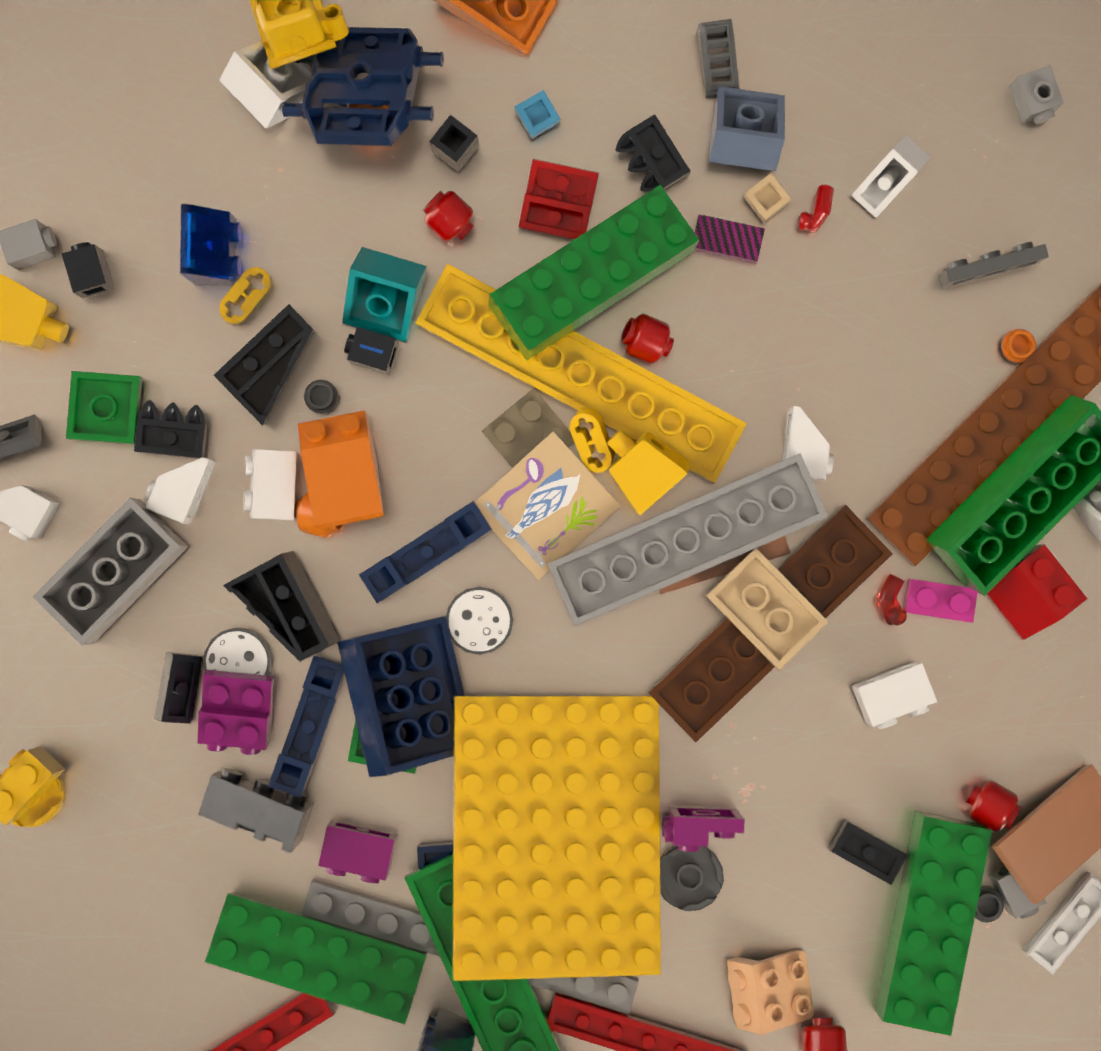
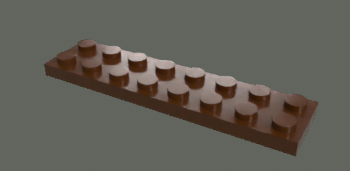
[648,505,893,743]

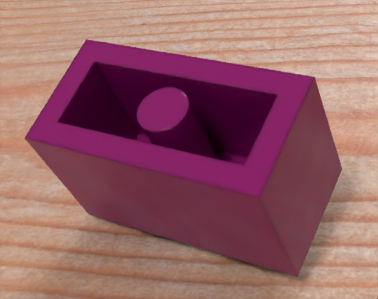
[318,820,398,884]

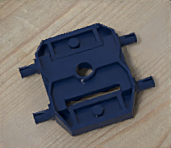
[282,27,444,146]

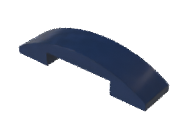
[359,501,492,603]
[268,656,345,798]

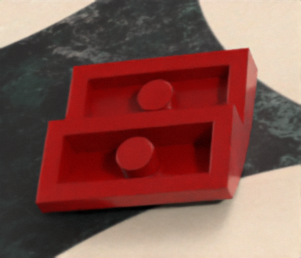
[518,159,599,239]

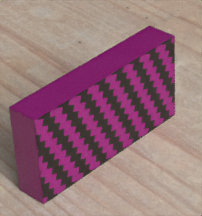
[694,214,765,263]

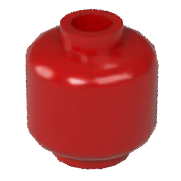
[423,191,474,242]
[621,313,674,364]
[966,780,1021,832]
[801,1018,847,1051]

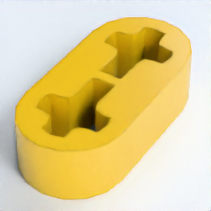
[219,267,273,326]
[569,408,615,473]

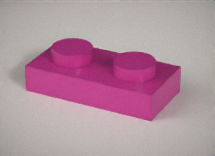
[903,579,978,623]

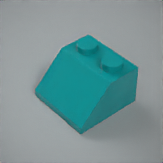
[342,247,427,342]

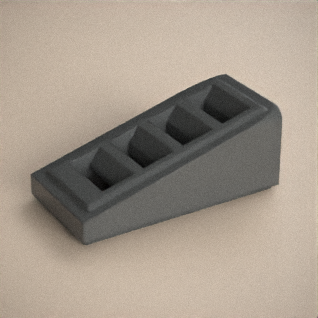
[696,19,740,97]

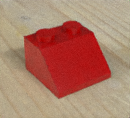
[986,544,1088,640]

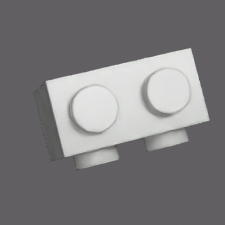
[243,449,297,520]
[852,661,937,729]

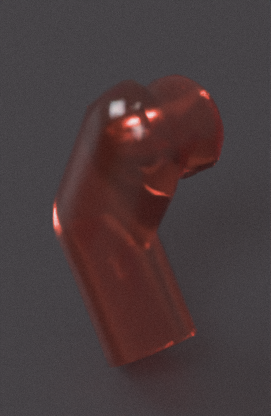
[877,574,907,626]

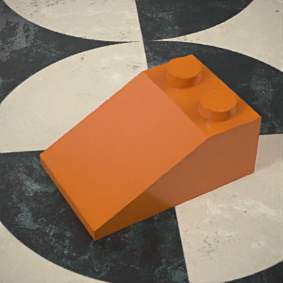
[433,0,557,55]
[298,410,384,530]

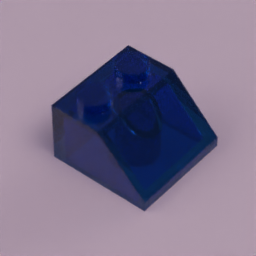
[180,204,242,286]

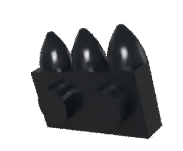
[615,114,691,192]
[134,400,208,459]

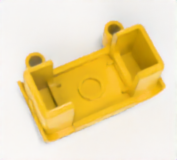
[249,0,349,69]

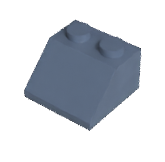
[709,86,785,171]

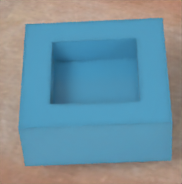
[514,90,561,139]

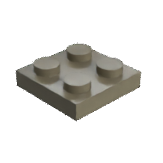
[482,388,575,468]

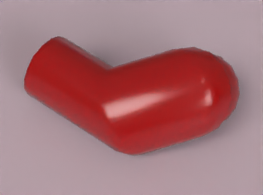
[797,185,834,233]

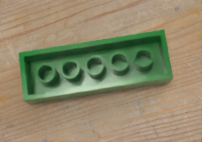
[489,184,699,361]
[926,395,1101,596]
[875,810,992,1036]
[205,892,427,1024]

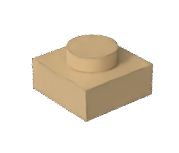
[743,173,792,223]

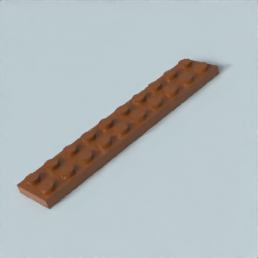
[865,283,1101,566]

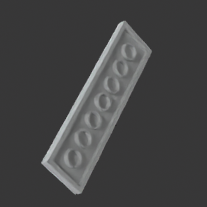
[547,453,828,626]

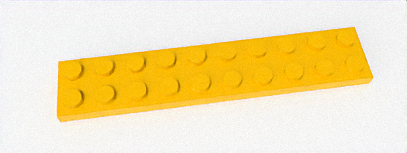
[415,263,747,484]

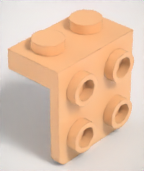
[727,950,814,1035]

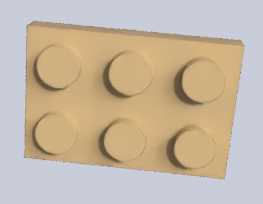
[706,548,828,670]

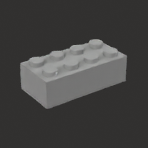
[33,497,189,645]

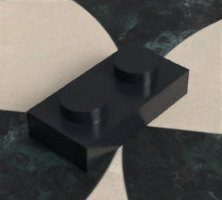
[154,652,202,724]
[829,820,908,885]

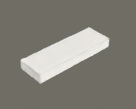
[1023,872,1101,975]

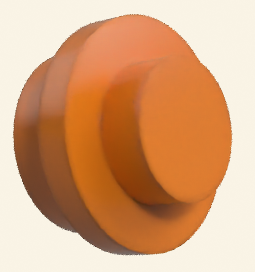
[1001,329,1036,363]

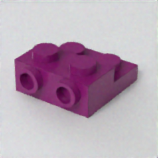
[197,670,274,755]
[662,807,745,852]

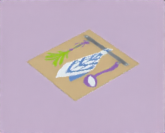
[475,432,621,581]

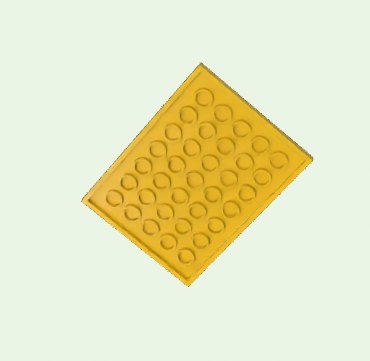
[452,696,661,981]

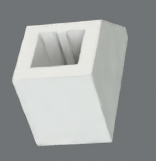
[0,485,61,541]

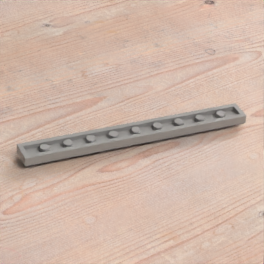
[302,879,639,1014]

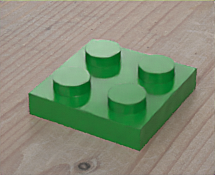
[66,371,143,444]

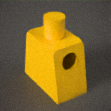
[0,274,69,350]
[606,429,691,515]

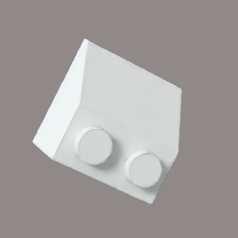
[219,40,312,128]

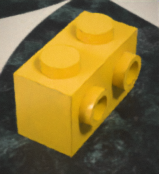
[0,746,65,826]

